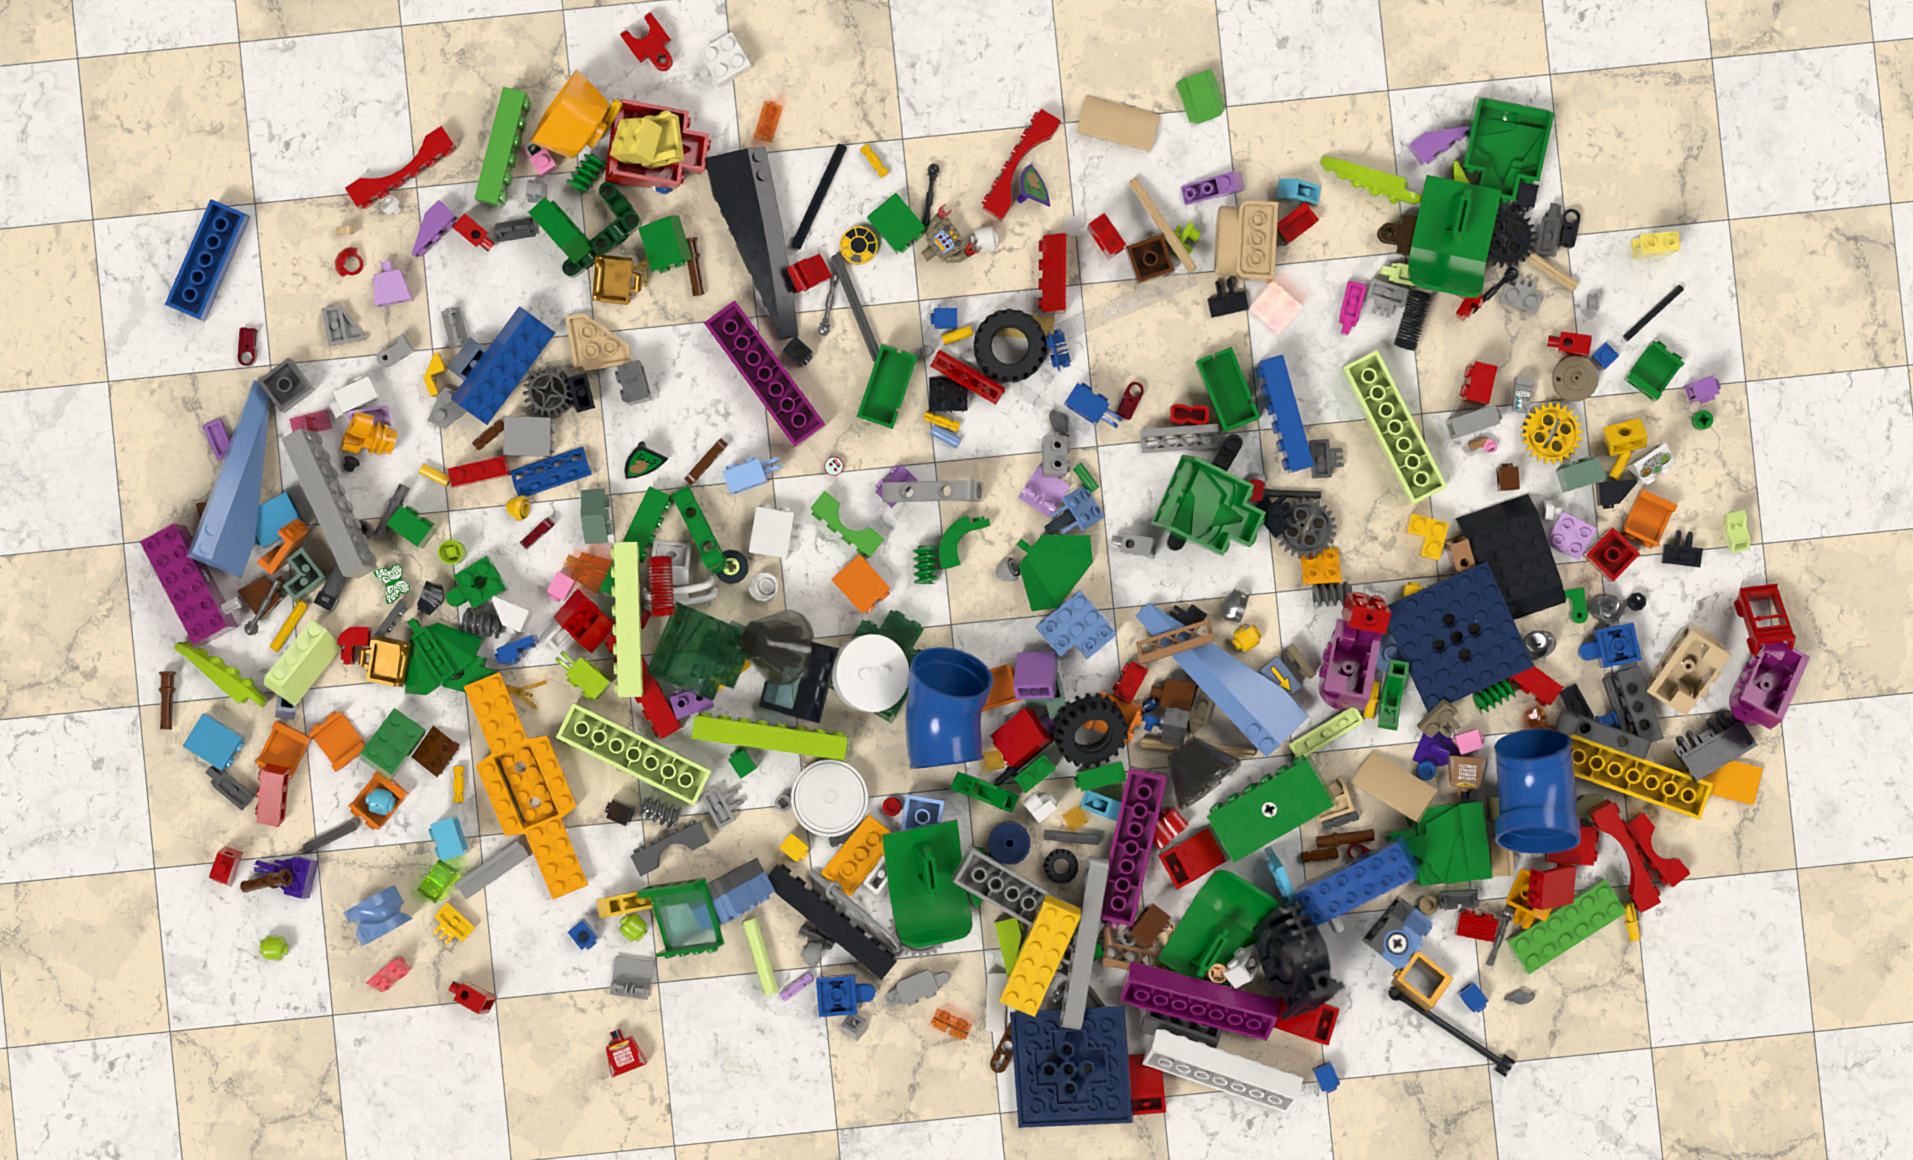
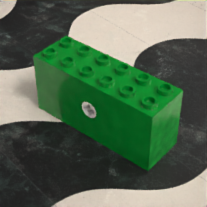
[1206,754,1337,863]

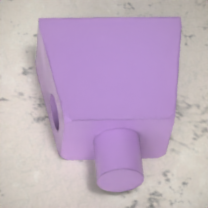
[374,260,413,307]

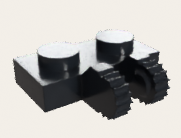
[1207,278,1249,318]
[1661,530,1703,568]

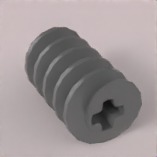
[1312,581,1352,607]
[460,608,503,639]
[638,795,682,829]

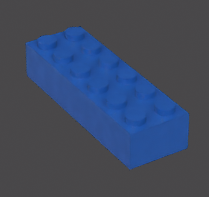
[165,199,250,322]
[451,306,556,425]
[1255,354,1314,474]

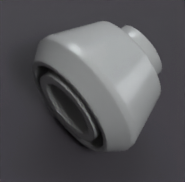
[996,556,1020,581]
[800,942,823,968]

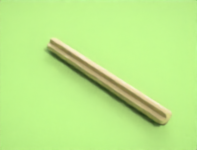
[1129,178,1197,273]
[1141,737,1255,758]

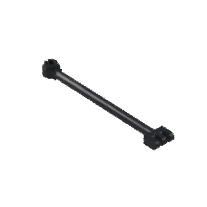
[1388,985,1516,1077]

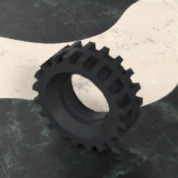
[1051,693,1129,768]

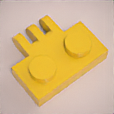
[432,902,476,945]

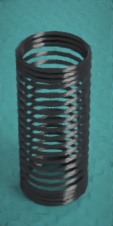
[1393,289,1433,351]

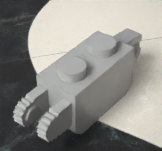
[884,969,950,1006]

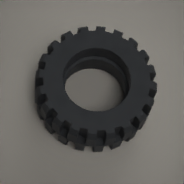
[973,308,1047,383]

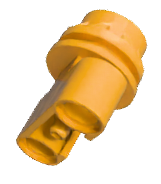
[340,411,397,455]

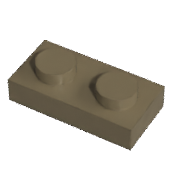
[1285,644,1317,679]

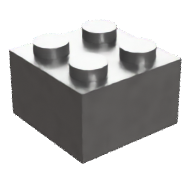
[258,358,315,413]
[615,360,652,406]

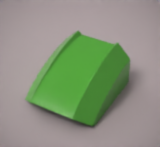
[1175,69,1225,124]

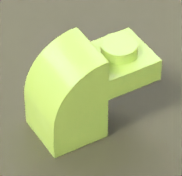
[1722,509,1751,554]

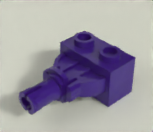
[254,856,319,899]

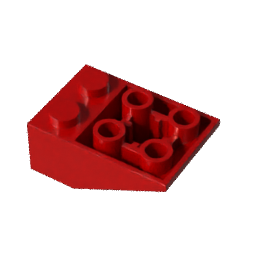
[1157,828,1226,890]
[1273,995,1340,1046]
[1128,1053,1166,1115]

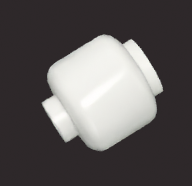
[971,227,999,253]

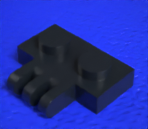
[1254,496,1295,538]
[1169,604,1208,631]

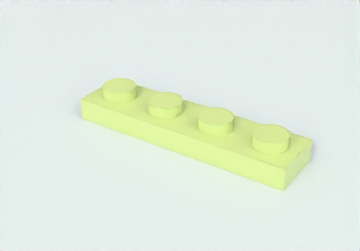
[1288,708,1364,757]

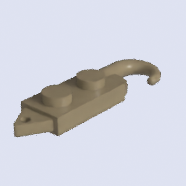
[1188,686,1213,735]

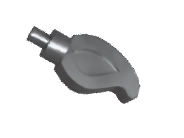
[1049,410,1070,437]
[1504,990,1535,1005]

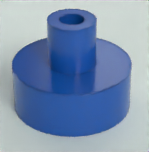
[1141,713,1160,732]

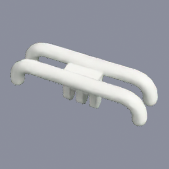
[640,574,718,612]

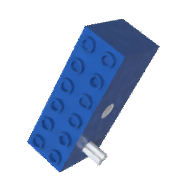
[1294,835,1420,934]

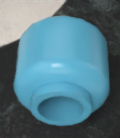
[366,788,396,815]

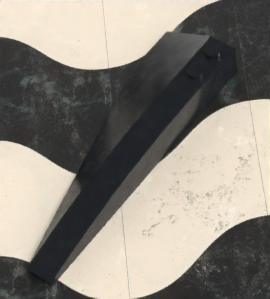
[705,146,799,340]

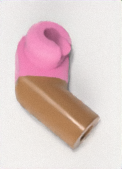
[1468,436,1497,453]
[1102,920,1118,946]

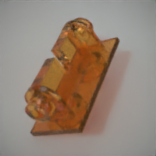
[754,101,783,143]
[1525,705,1555,730]
[930,1008,972,1040]

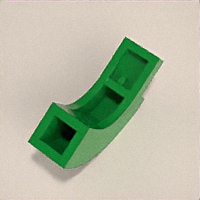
[939,516,991,570]
[1378,659,1409,731]
[950,771,1020,813]

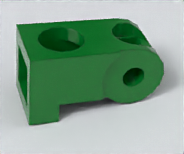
[1564,587,1588,624]

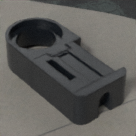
[1558,209,1580,249]

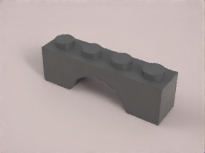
[630,820,711,877]

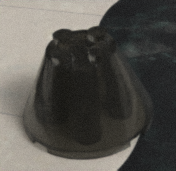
[737,610,814,686]
[1167,735,1242,810]

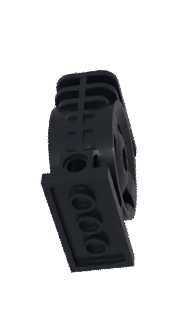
[1250,901,1345,1021]

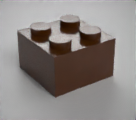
[1125,234,1175,285]
[1125,903,1172,949]

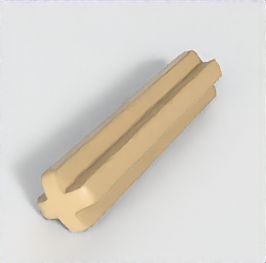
[1527,252,1579,291]

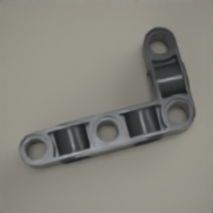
[1555,709,1652,760]

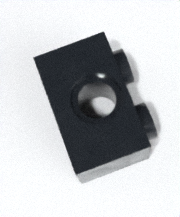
[564,366,595,413]

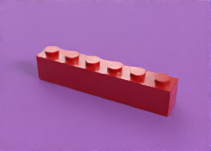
[605,634,683,739]

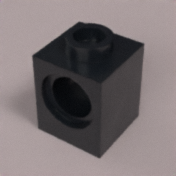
[1513,181,1539,212]
[783,336,813,367]

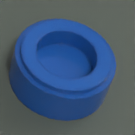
[1416,760,1436,780]

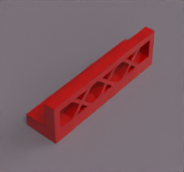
[930,350,1006,405]

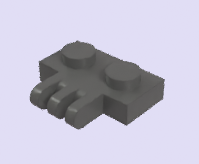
[1309,439,1344,479]

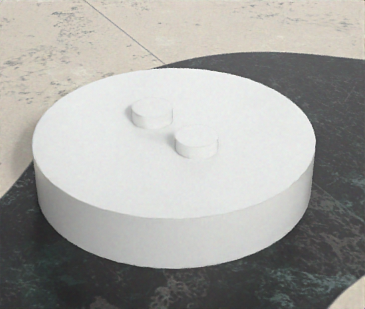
[832,635,909,712]
[791,760,868,837]

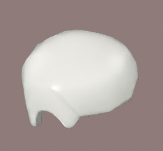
[749,573,779,602]

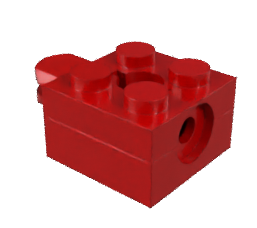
[1341,592,1391,634]

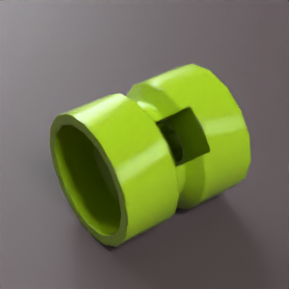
[438,540,467,565]

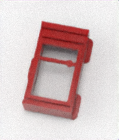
[1734,583,1796,656]

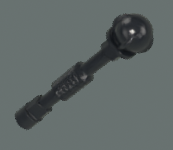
[922,163,940,226]
[1472,267,1519,314]

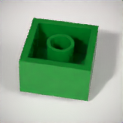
[387,505,437,548]

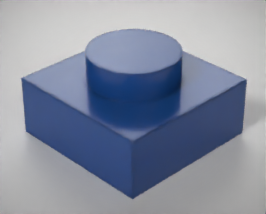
[1591,342,1619,370]

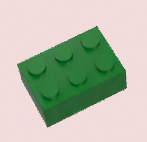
[528,197,592,264]
[359,708,426,781]

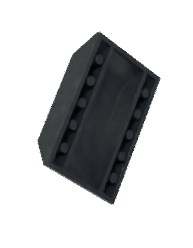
[1455,494,1565,620]

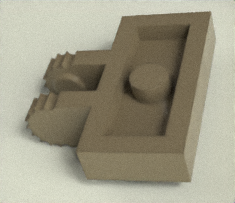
[1417,699,1460,738]

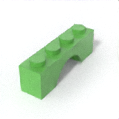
[810,491,885,558]

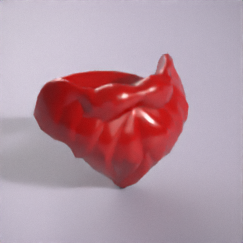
[334,247,364,277]

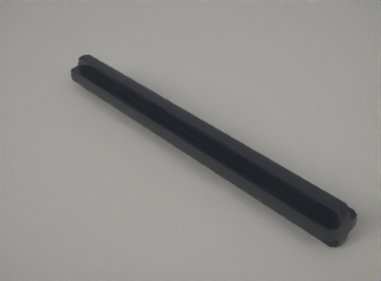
[791,143,847,250]

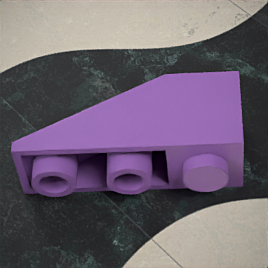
[1408,126,1470,165]
[1181,171,1245,205]
[412,200,457,258]

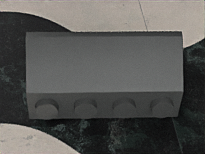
[1140,1010,1222,1048]

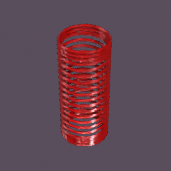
[647,556,675,617]

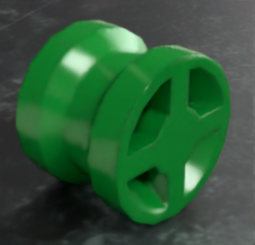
[1691,410,1713,430]

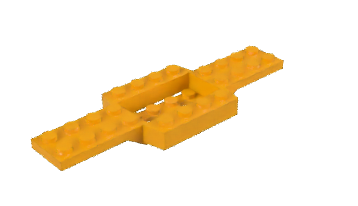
[464,672,589,900]

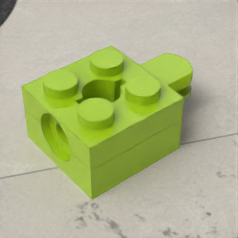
[555,650,613,700]

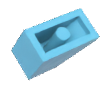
[1276,179,1321,205]
[1079,790,1122,821]

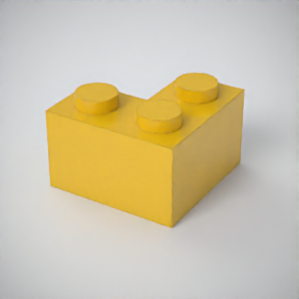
[1404,513,1449,561]

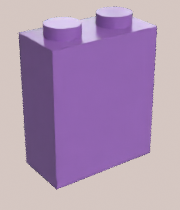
[1013,651,1058,699]

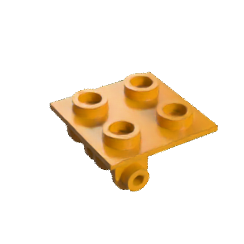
[1301,548,1342,585]

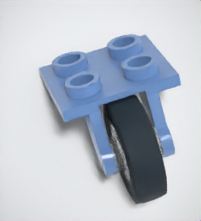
[1045,485,1105,535]

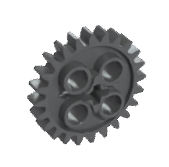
[1276,497,1337,560]

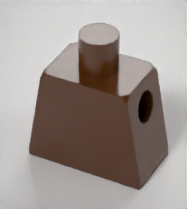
[238,575,287,620]
[1149,680,1196,714]

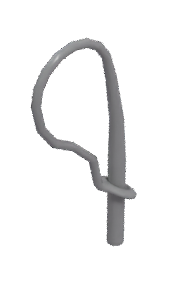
[809,870,900,952]

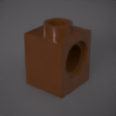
[1496,463,1520,491]

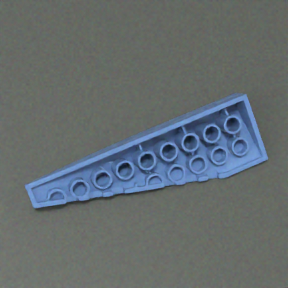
[187,380,271,578]
[1135,602,1309,758]

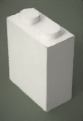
[749,504,795,559]

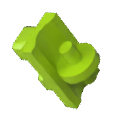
[1171,221,1201,256]

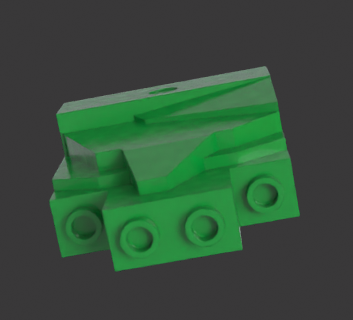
[1462,96,1555,203]
[1151,455,1266,556]
[1385,800,1493,886]

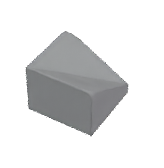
[840,1014,868,1041]

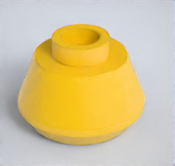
[506,495,530,521]

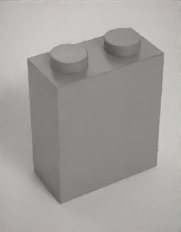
[1446,405,1502,440]
[503,417,556,457]

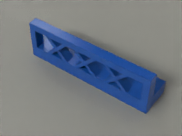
[511,446,592,497]

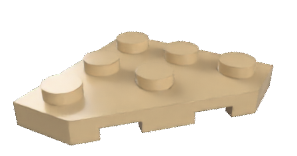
[565,313,632,372]

